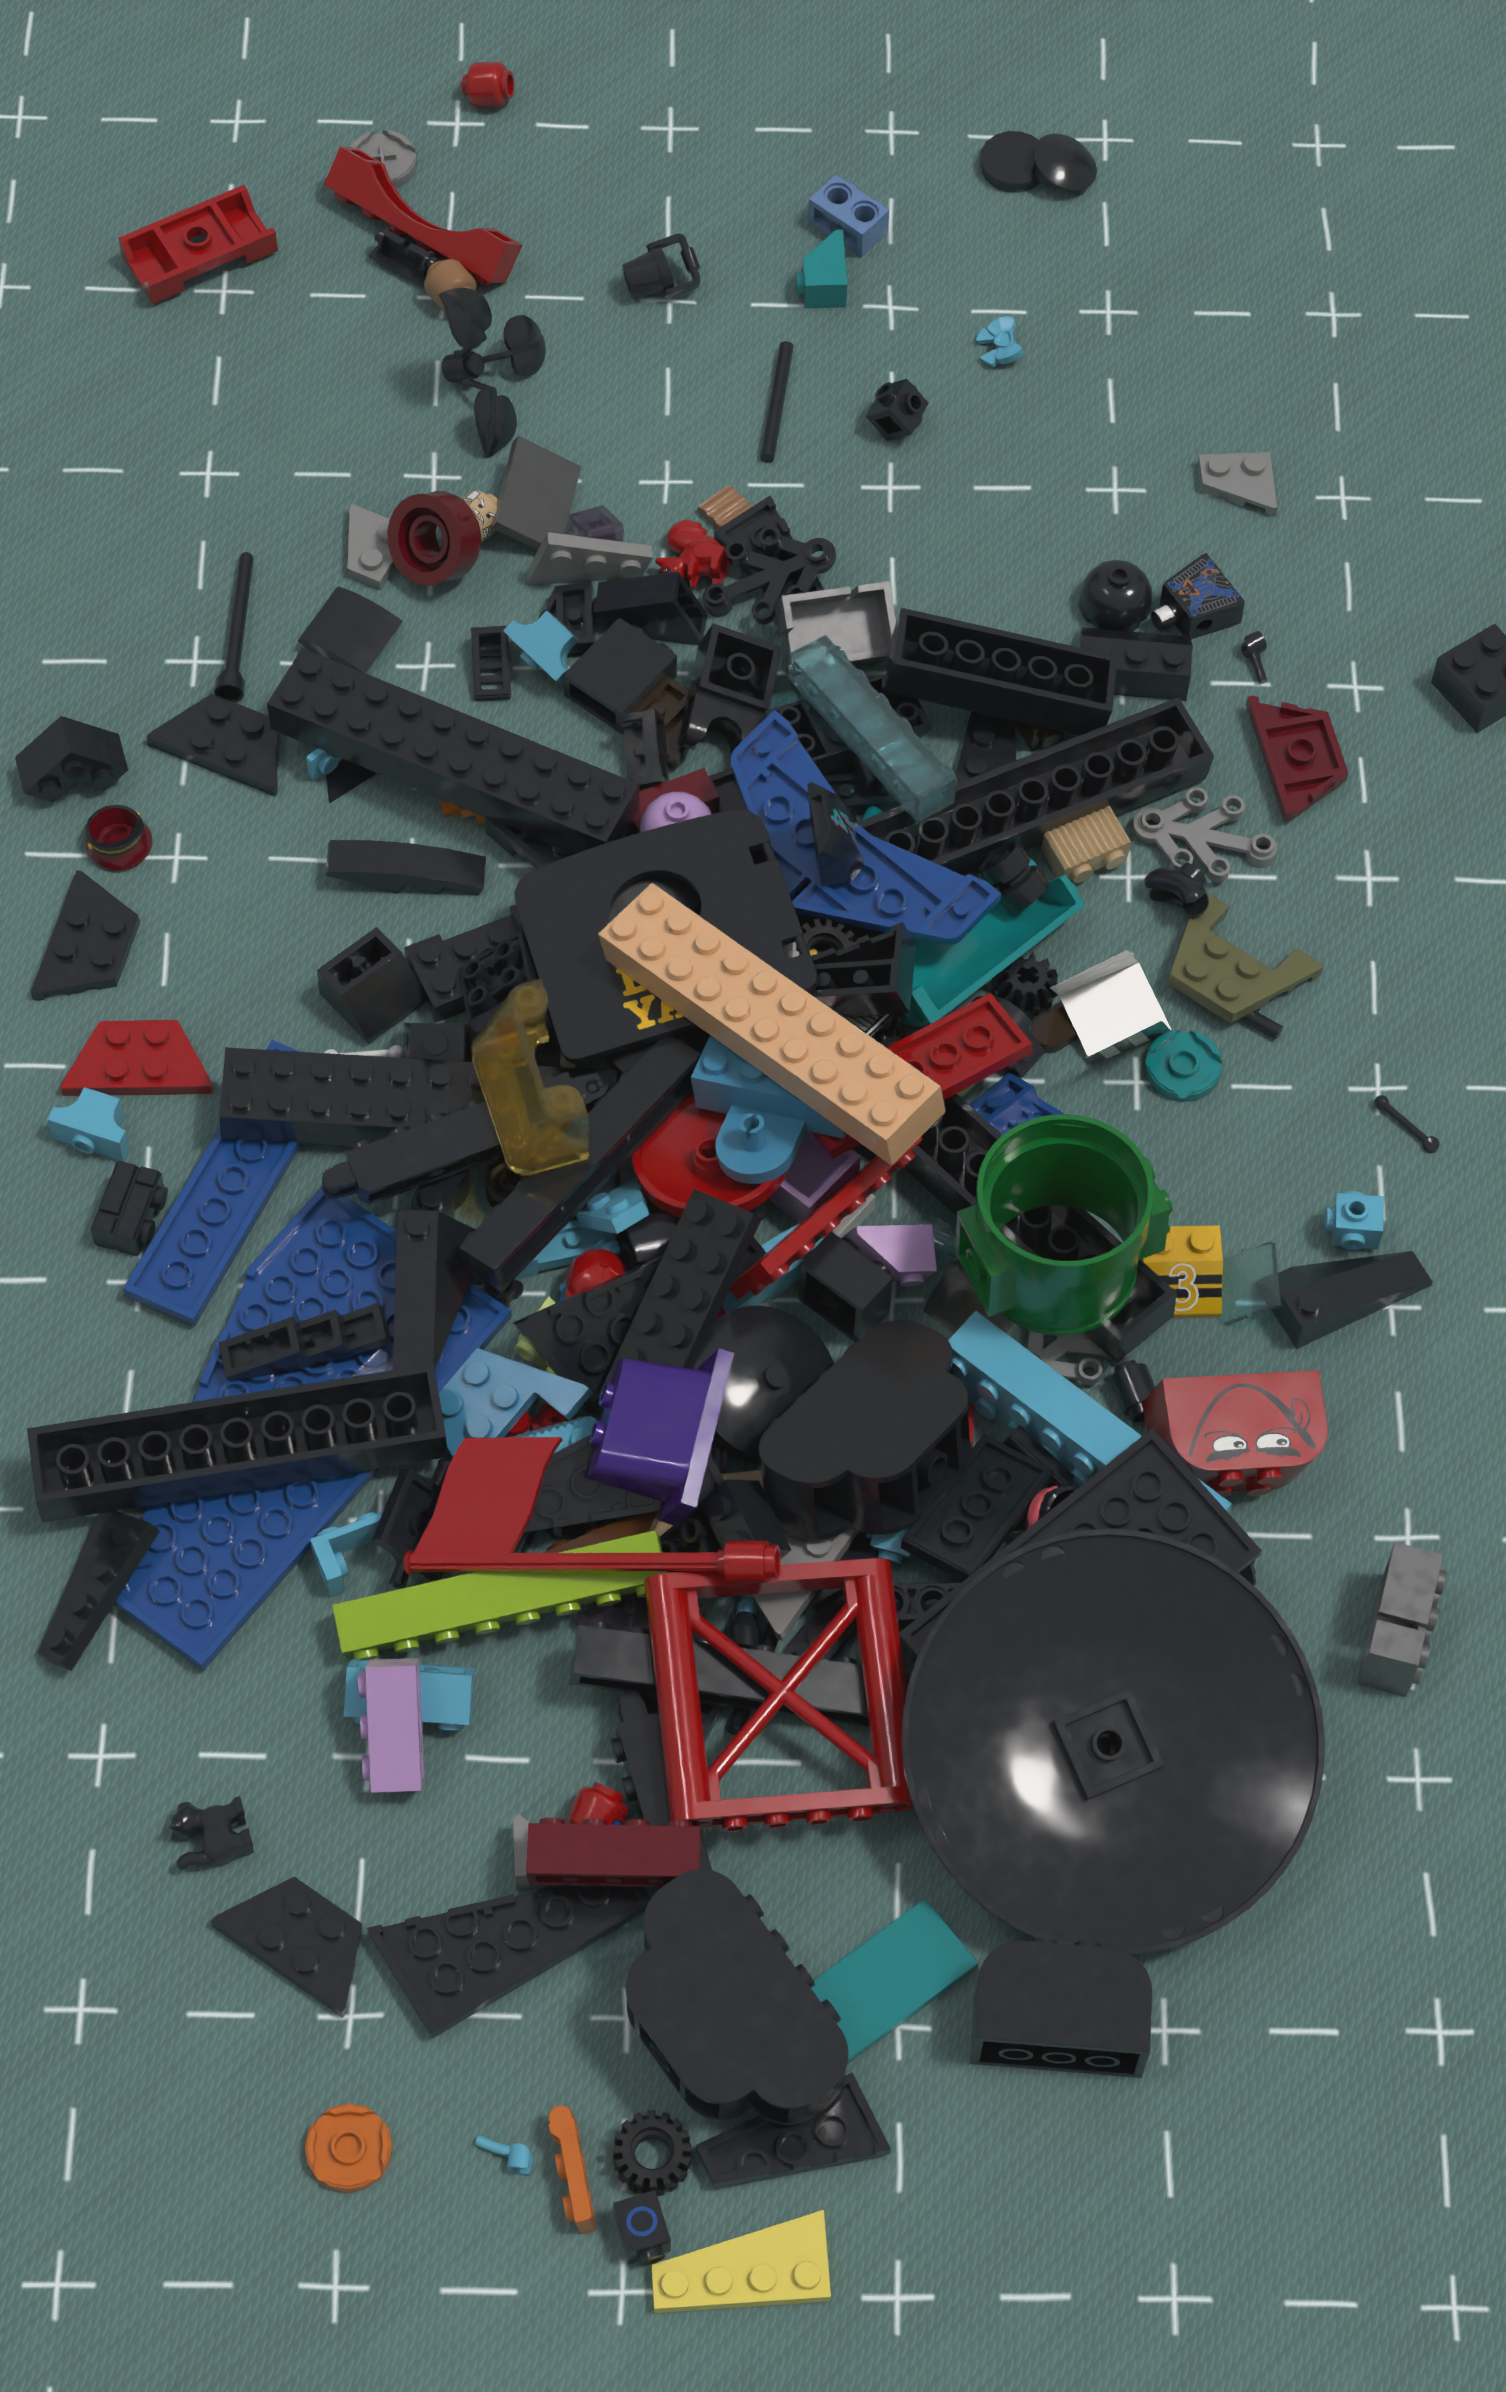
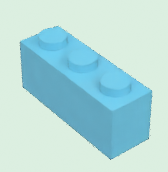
[344,1659,475,1730]

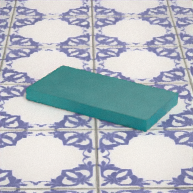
[811,1898,978,2065]

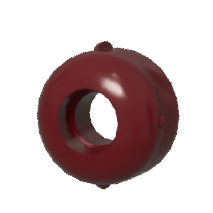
[387,491,481,586]

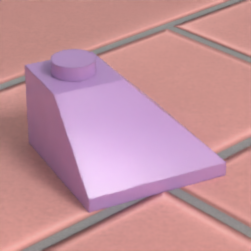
[841,1225,937,1287]

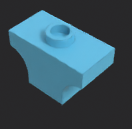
[503,611,579,685]
[47,1087,129,1162]

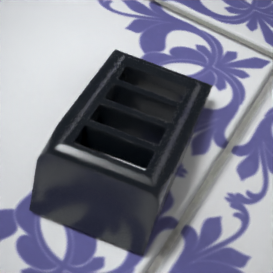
[471,626,511,700]

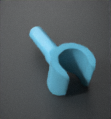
[475,2135,533,2175]

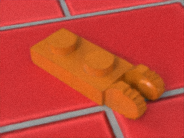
[548,2105,597,2234]

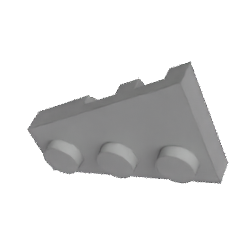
[526,532,653,585]

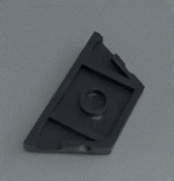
[146,693,279,796]
[31,870,140,1001]
[211,1877,363,2018]

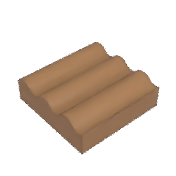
[698,485,753,529]

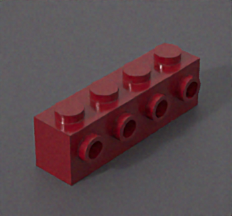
[526,1818,702,1887]

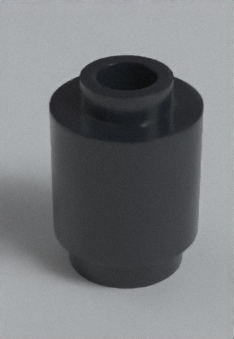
[1109,1360,1156,1423]

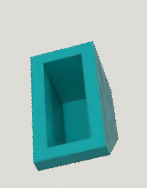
[796,229,847,308]

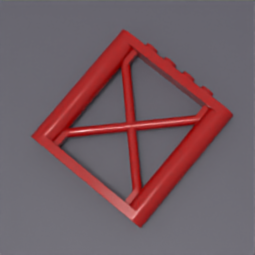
[644,1558,914,1832]

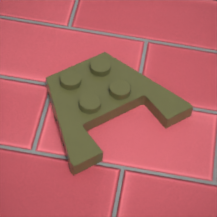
[1167,892,1324,1024]

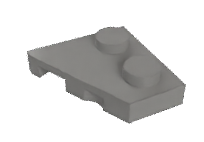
[347,504,396,590]

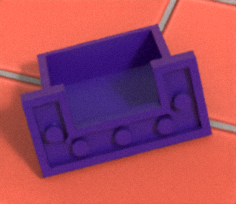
[586,1348,734,1526]

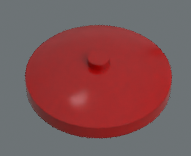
[632,1092,788,1217]

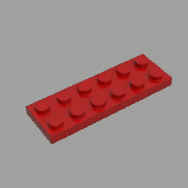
[811,993,1033,1159]
[729,1137,923,1300]

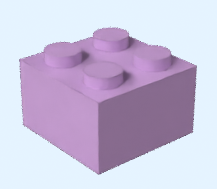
[768,1131,861,1224]

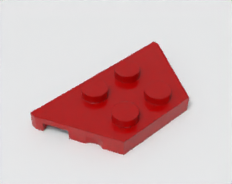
[61,1020,213,1096]

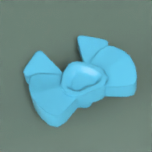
[976,316,1024,367]

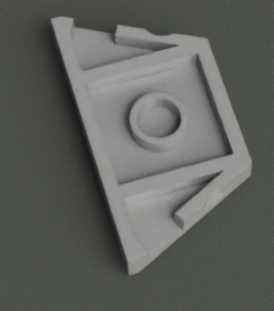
[752,1526,860,1641]

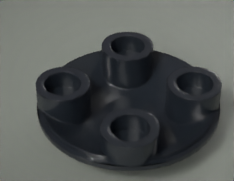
[1033,134,1097,195]

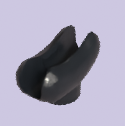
[1144,863,1209,916]

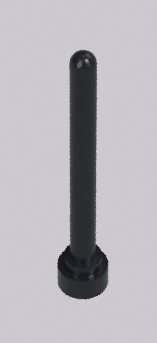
[214,552,254,702]

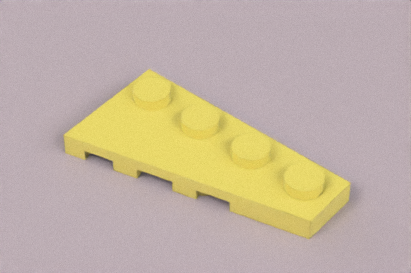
[652,2210,831,2313]

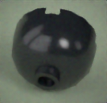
[1079,560,1152,632]

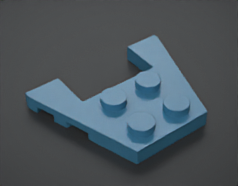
[439,1348,592,1456]

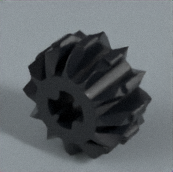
[994,951,1058,1018]

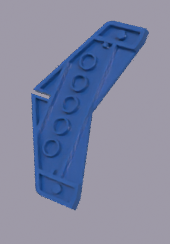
[731,710,1001,945]

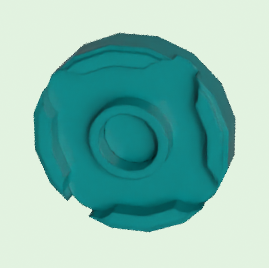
[1145,1029,1222,1102]

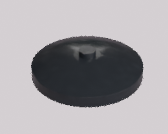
[693,1306,834,1464]

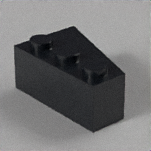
[809,922,916,1017]

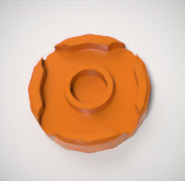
[305,2103,393,2193]

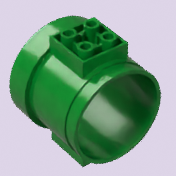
[955,1114,1173,1336]

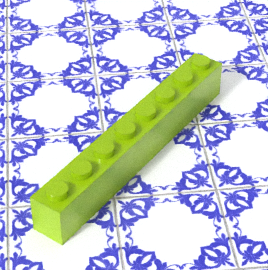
[332,1530,667,1660]

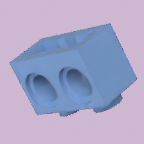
[808,175,889,258]

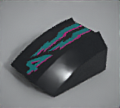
[807,782,864,886]

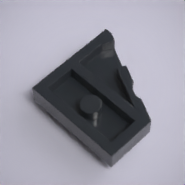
[523,582,595,654]

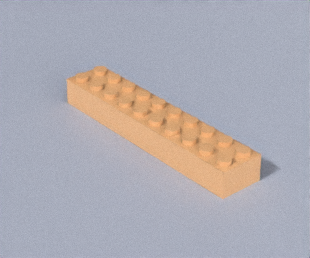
[598,883,946,1166]

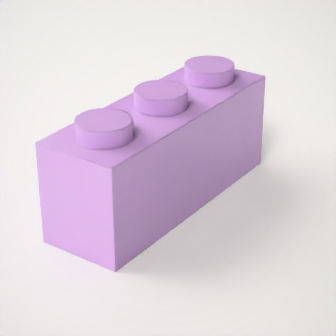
[358,1658,425,1793]

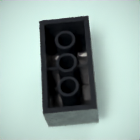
[970,1937,1152,2078]

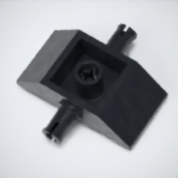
[765,666,931,793]

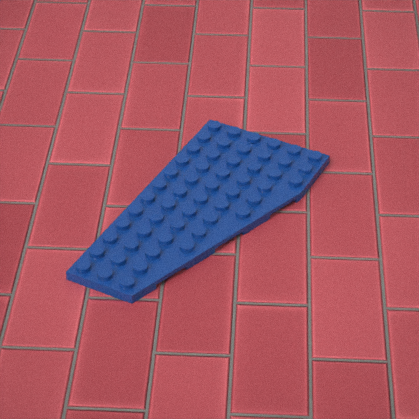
[114,1187,512,1671]

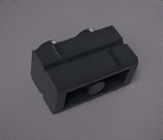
[91,1161,168,1256]

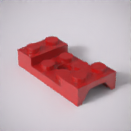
[118,185,278,304]

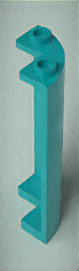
[901,858,1086,1027]

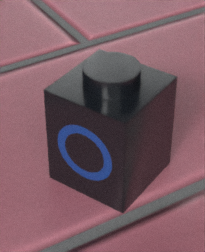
[613,2190,671,2266]

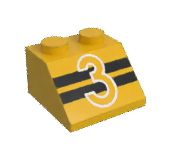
[1141,1225,1223,1318]

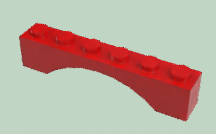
[324,146,523,286]

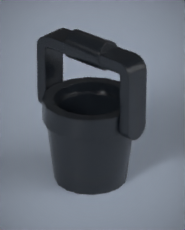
[621,233,700,298]

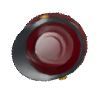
[85,805,152,870]

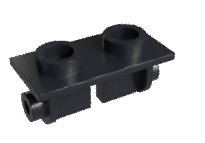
[369,228,442,287]

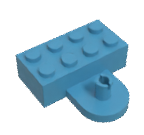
[691,1035,846,1184]

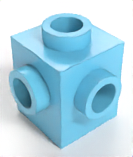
[1324,1191,1384,1251]

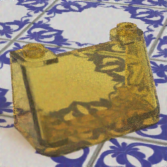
[472,979,589,1175]

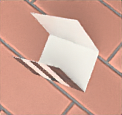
[1051,950,1171,1065]

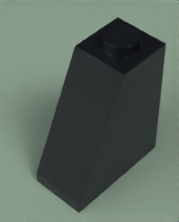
[592,572,708,645]

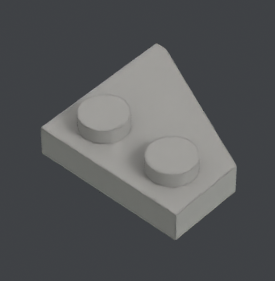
[1197,452,1278,517]

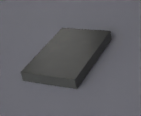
[491,436,581,550]

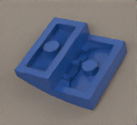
[969,1072,1064,1135]

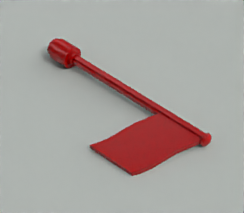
[403,1437,781,1583]

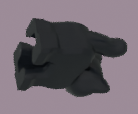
[169,1796,254,1870]

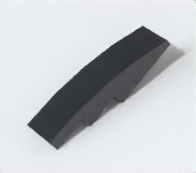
[326,840,486,896]
[219,1303,391,1381]

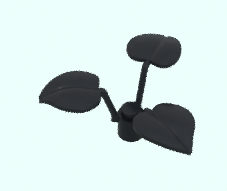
[439,288,546,457]

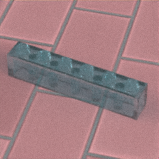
[788,635,957,823]

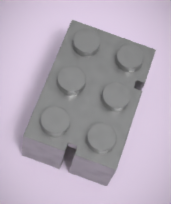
[775,581,896,675]
[1358,1542,1447,1697]

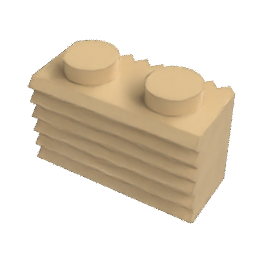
[1041,806,1131,883]

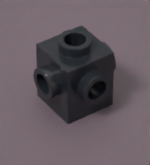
[866,379,929,441]

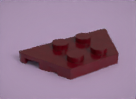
[1246,696,1348,822]

